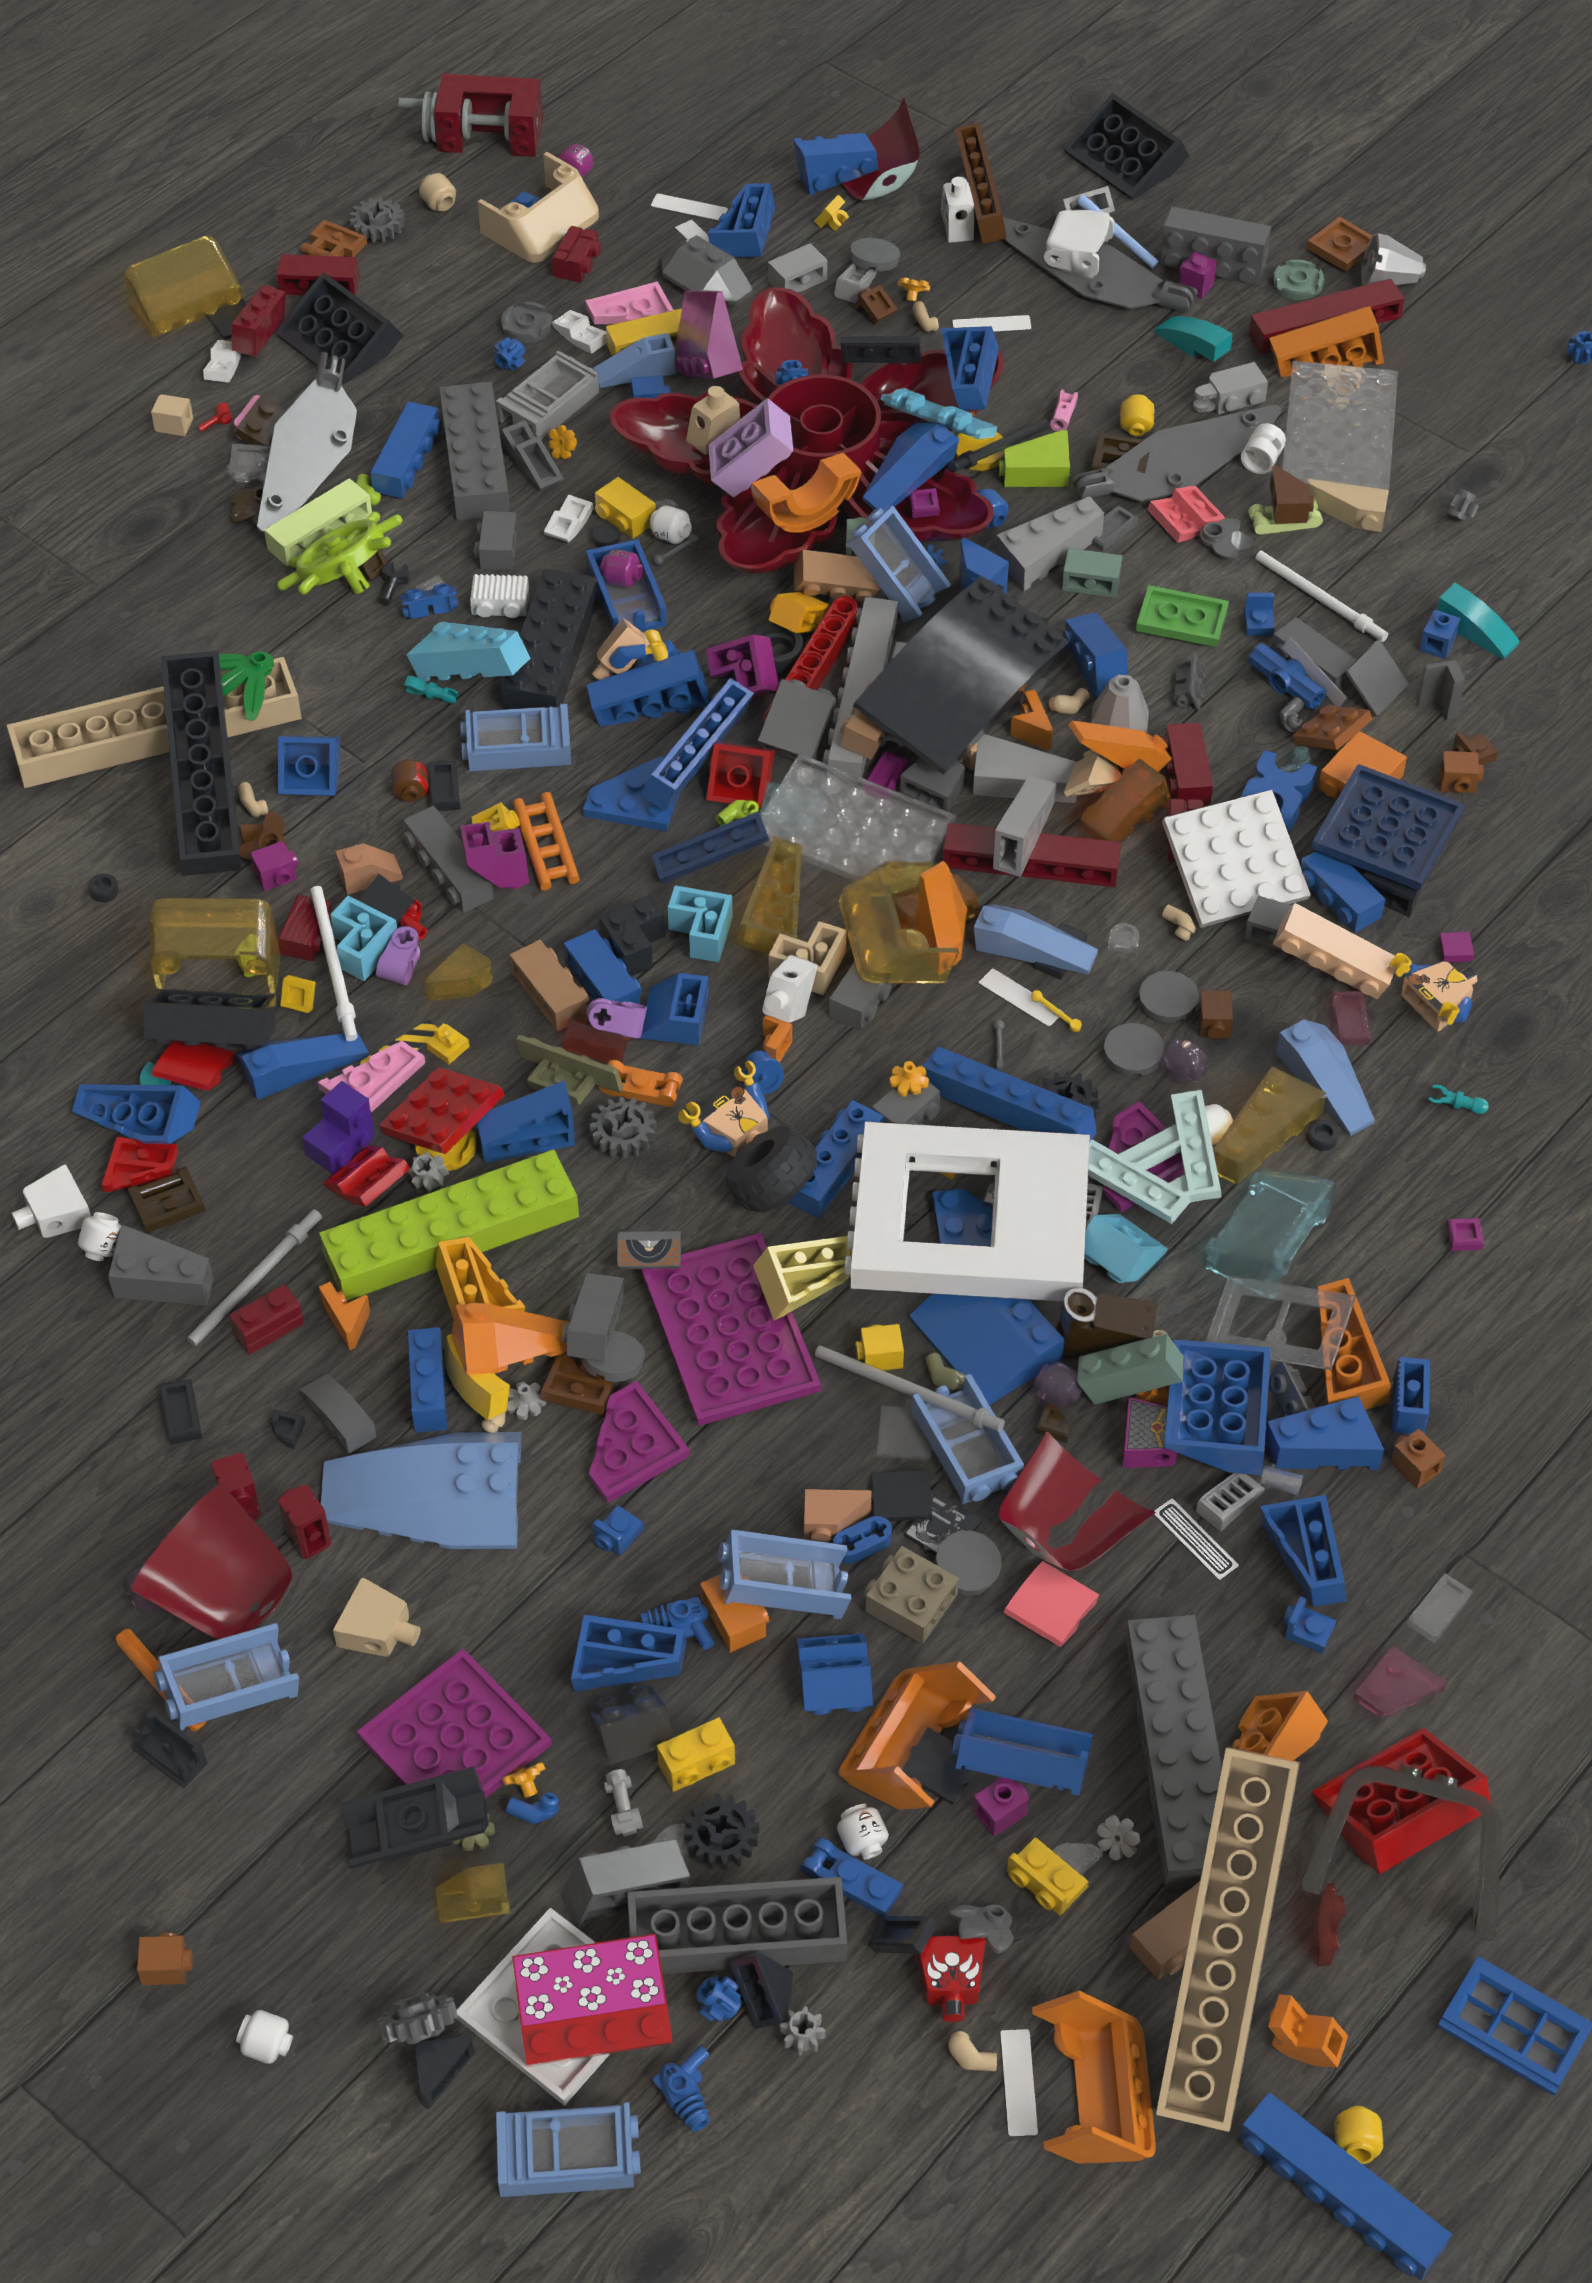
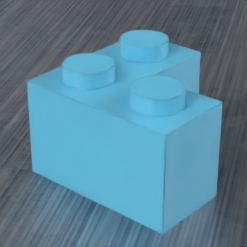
[668,885,733,963]
[330,896,397,981]

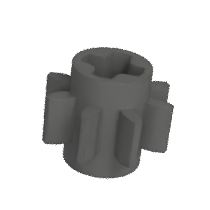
[1443,488,1479,521]

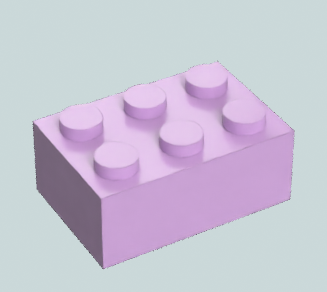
[708,398,793,497]

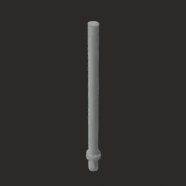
[815,1345,1005,1432]

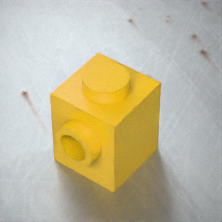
[855,1324,904,1370]

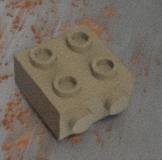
[864,1546,959,1644]

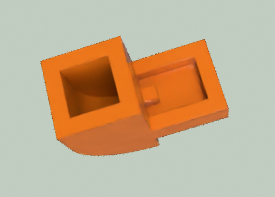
[1268,1994,1348,2068]

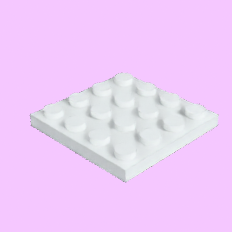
[1162,790,1311,928]
[456,1908,610,2106]

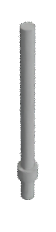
[187,1209,322,1347]

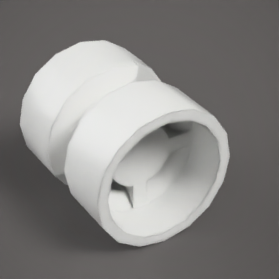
[1241,423,1286,474]

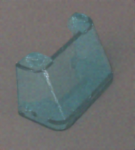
[1204,1169,1336,1301]

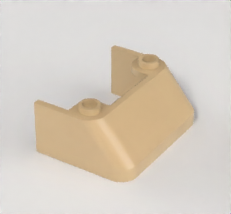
[478,152,599,263]

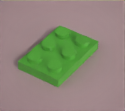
[1136,585,1229,647]

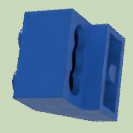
[797,1633,873,1715]

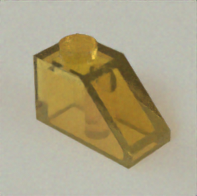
[425,943,493,1001]
[436,1863,510,1923]

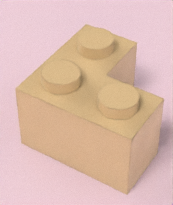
[769,921,846,995]

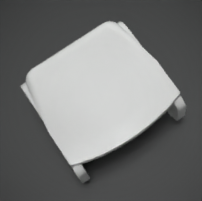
[1044,210,1114,278]

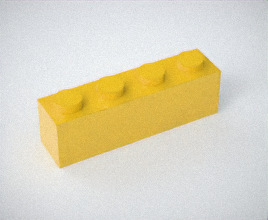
[606,309,682,356]

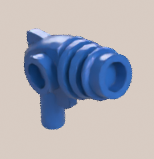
[640,1597,715,1650]
[653,2046,710,2132]

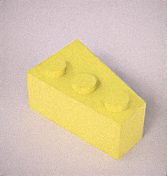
[753,1236,852,1321]

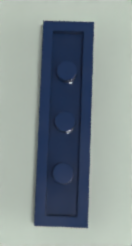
[652,811,770,884]

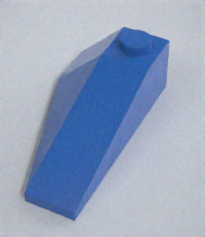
[862,422,959,510]
[72,1084,201,1144]

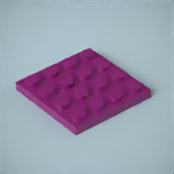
[357,1649,552,1799]

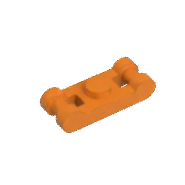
[599,1060,683,1107]

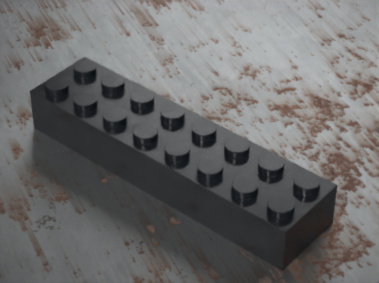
[161,651,242,876]

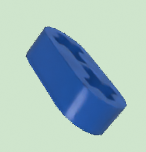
[833,1516,892,1564]

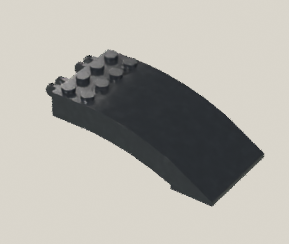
[853,576,1070,775]

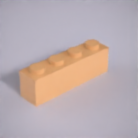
[1273,903,1396,999]

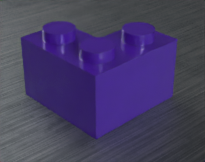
[302,1081,375,1174]

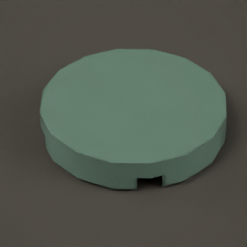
[1273,260,1324,300]

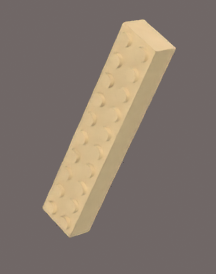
[7,657,302,788]
[1156,1747,1300,2132]

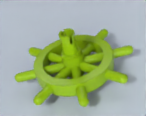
[277,512,402,594]

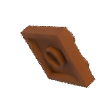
[1307,217,1372,272]
[1292,705,1373,750]

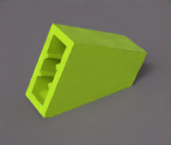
[999,430,1070,487]

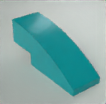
[1154,316,1233,362]
[1437,583,1520,660]

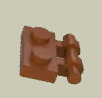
[301,220,367,257]

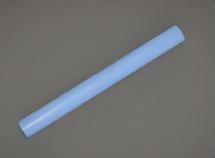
[1077,194,1159,269]

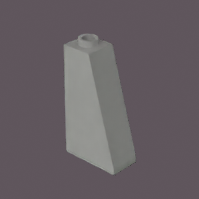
[973,734,1076,803]
[993,776,1056,877]

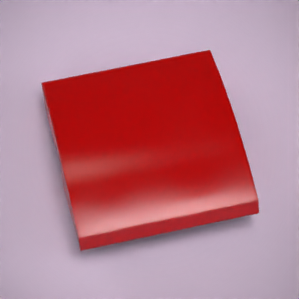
[152,1041,235,1091]
[323,1145,410,1207]

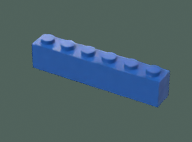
[641,678,754,811]
[922,1046,1097,1142]
[1239,2092,1452,2280]

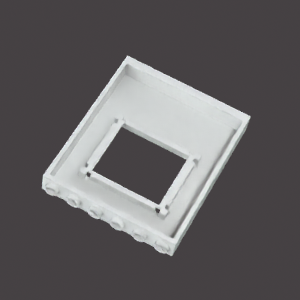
[845,1122,1090,1301]

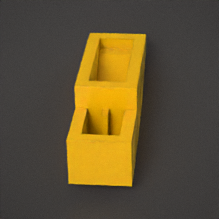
[444,1334,510,1421]

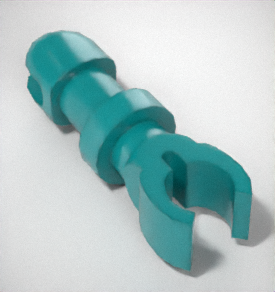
[404,676,459,704]
[1428,1085,1489,1114]

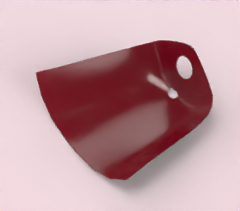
[842,97,920,200]
[998,1432,1156,1571]
[131,1482,293,1640]

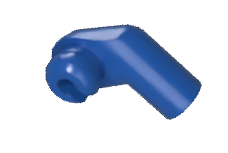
[506,1792,559,1824]

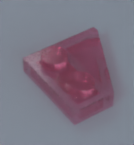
[1353,1646,1448,1718]

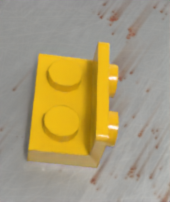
[1007,1837,1089,1916]

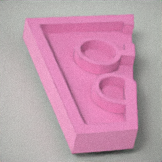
[585,282,673,325]
[318,1041,425,1113]

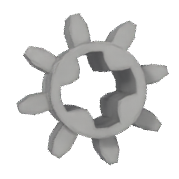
[408,1151,449,1192]
[780,2006,826,2056]

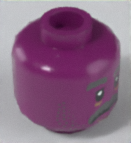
[558,144,594,179]
[600,550,643,588]

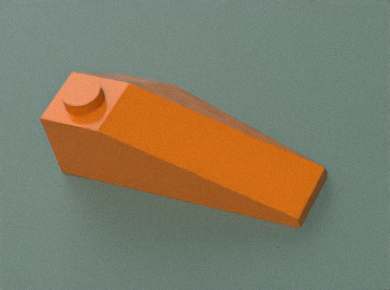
[1233,1691,1328,1761]

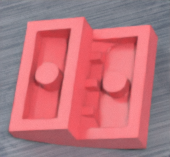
[1147,486,1225,543]
[1004,1561,1099,1647]

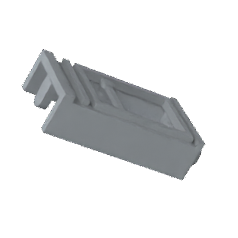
[496,351,599,440]

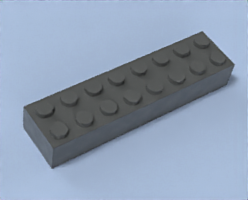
[1125,1615,1222,1889]

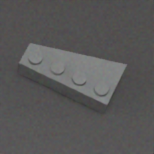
[996,496,1104,592]

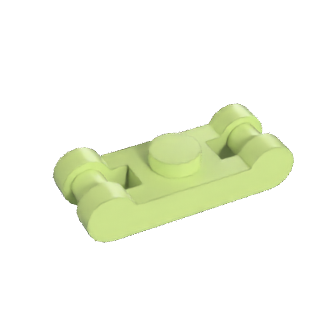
[1248,498,1323,534]

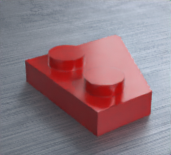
[102,1137,179,1192]

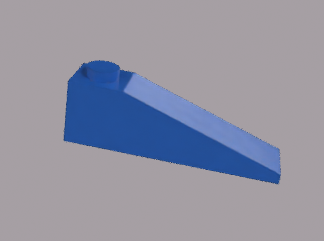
[235,1031,369,1100]

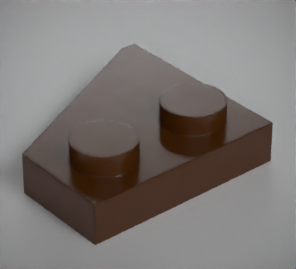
[541,1352,613,1415]

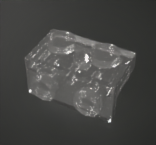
[226,444,270,483]

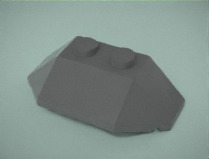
[661,235,753,306]

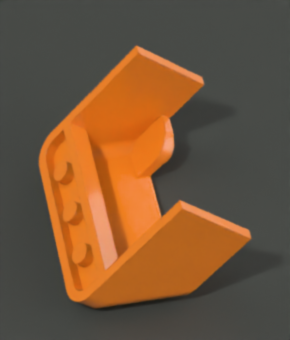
[839,1661,996,1810]
[1032,1991,1156,2164]

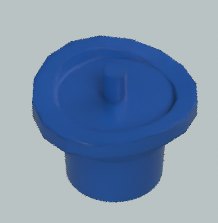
[742,1051,784,1095]

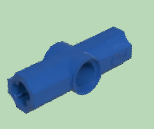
[1248,643,1327,710]

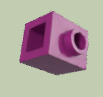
[1179,252,1217,299]
[250,841,299,891]
[973,1777,1029,1837]

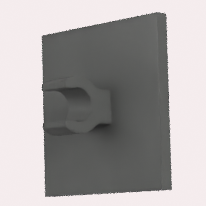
[1345,639,1409,717]

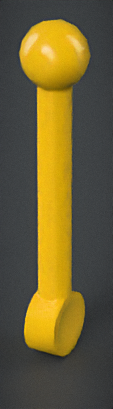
[1031,990,1082,1032]

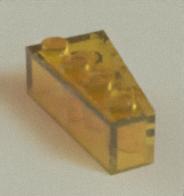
[736,836,802,955]
[1213,1066,1326,1185]

